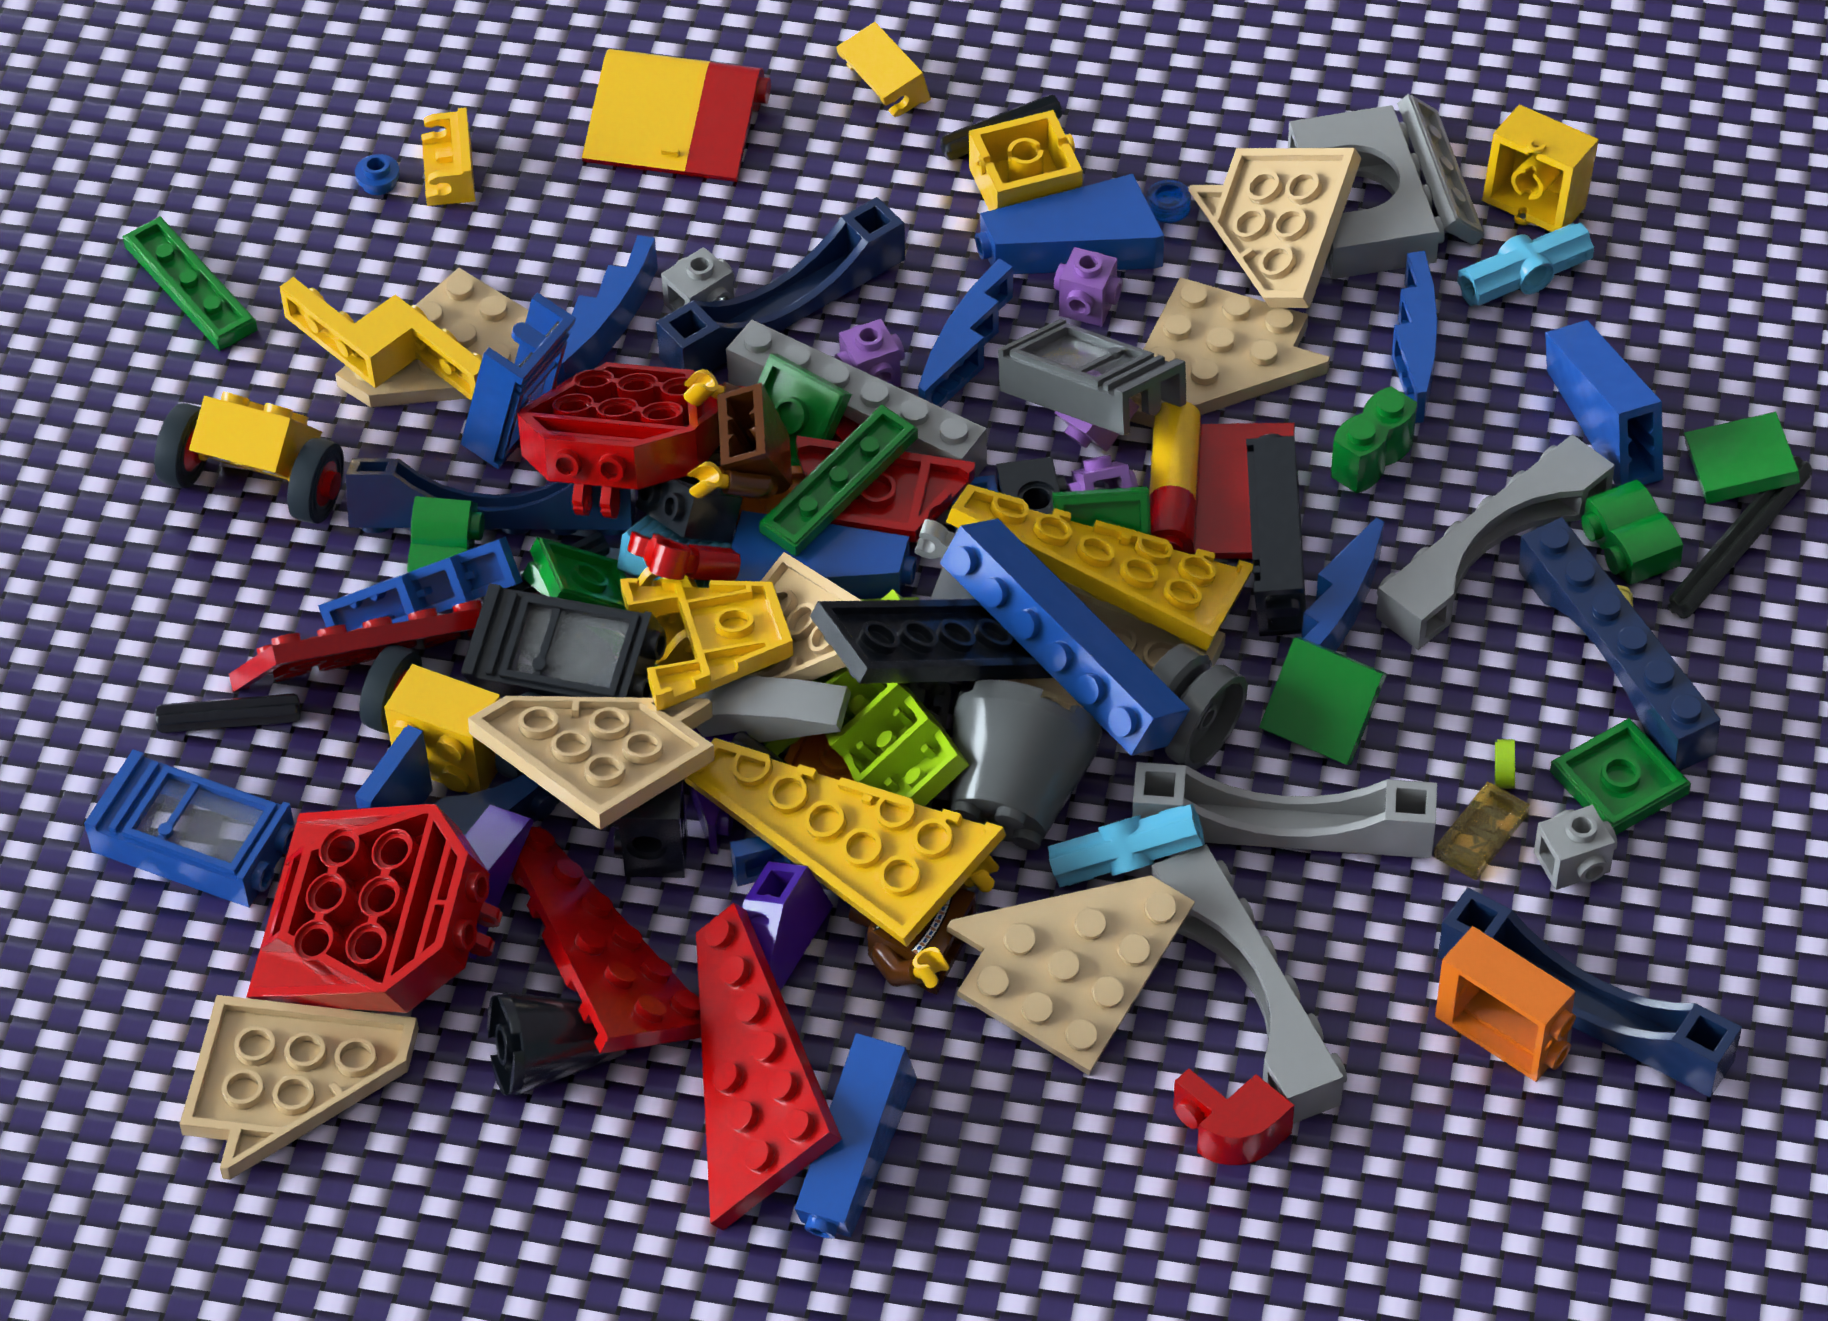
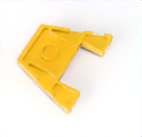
[620,578,794,711]

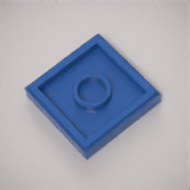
[355,725,433,809]

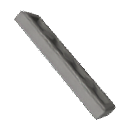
[1397,94,1484,246]

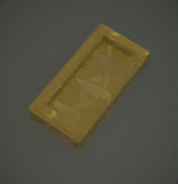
[1434,781,1530,880]

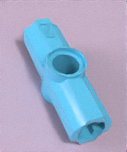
[1457,222,1594,306]
[1047,803,1205,887]

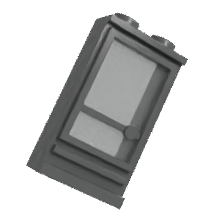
[998,319,1186,436]

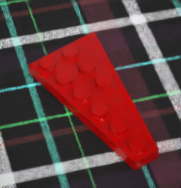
[229,600,482,692]
[511,826,701,1054]
[696,903,842,1230]

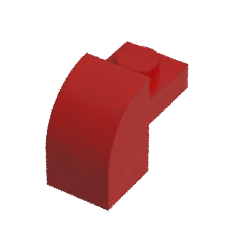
[1173,1068,1295,1165]

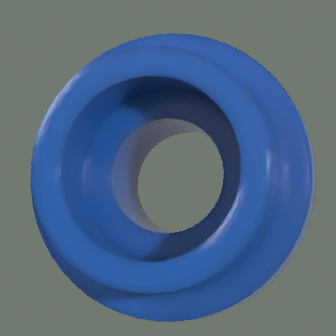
[355,154,400,195]

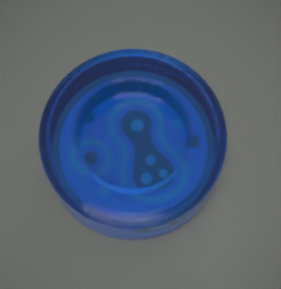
[1146,180,1191,223]

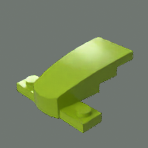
[763,589,969,806]

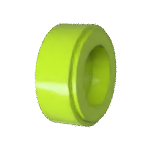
[1495,739,1515,789]

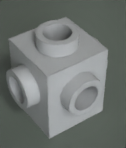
[661,247,735,312]
[1534,805,1617,890]

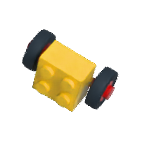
[154,392,344,524]
[360,645,542,793]

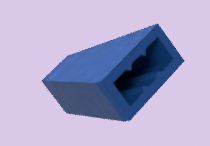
[975,174,1164,274]
[1545,320,1664,487]
[731,510,917,599]
[794,1033,917,1239]

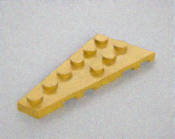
[946,484,1253,651]
[684,738,1006,947]

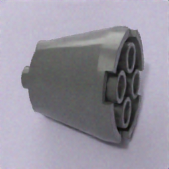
[949,680,1102,850]

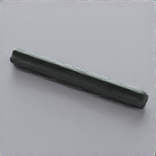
[1668,456,1812,618]

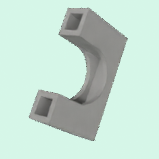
[1288,105,1444,279]

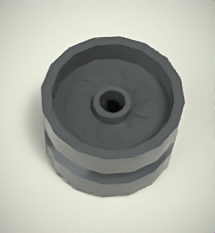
[1151,644,1248,770]

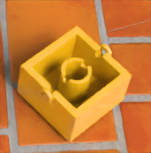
[1482,104,1599,232]
[969,110,1083,211]

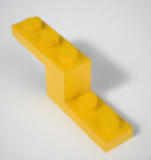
[280,277,482,400]

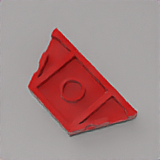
[796,435,975,542]

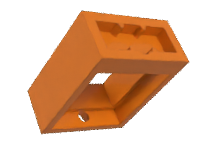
[1435,926,1576,1082]

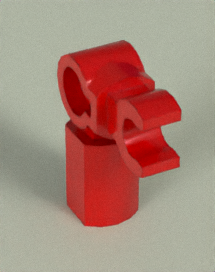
[627,531,741,581]

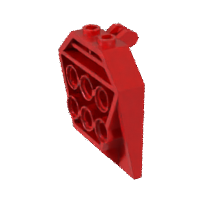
[517,362,746,519]
[246,804,503,1013]

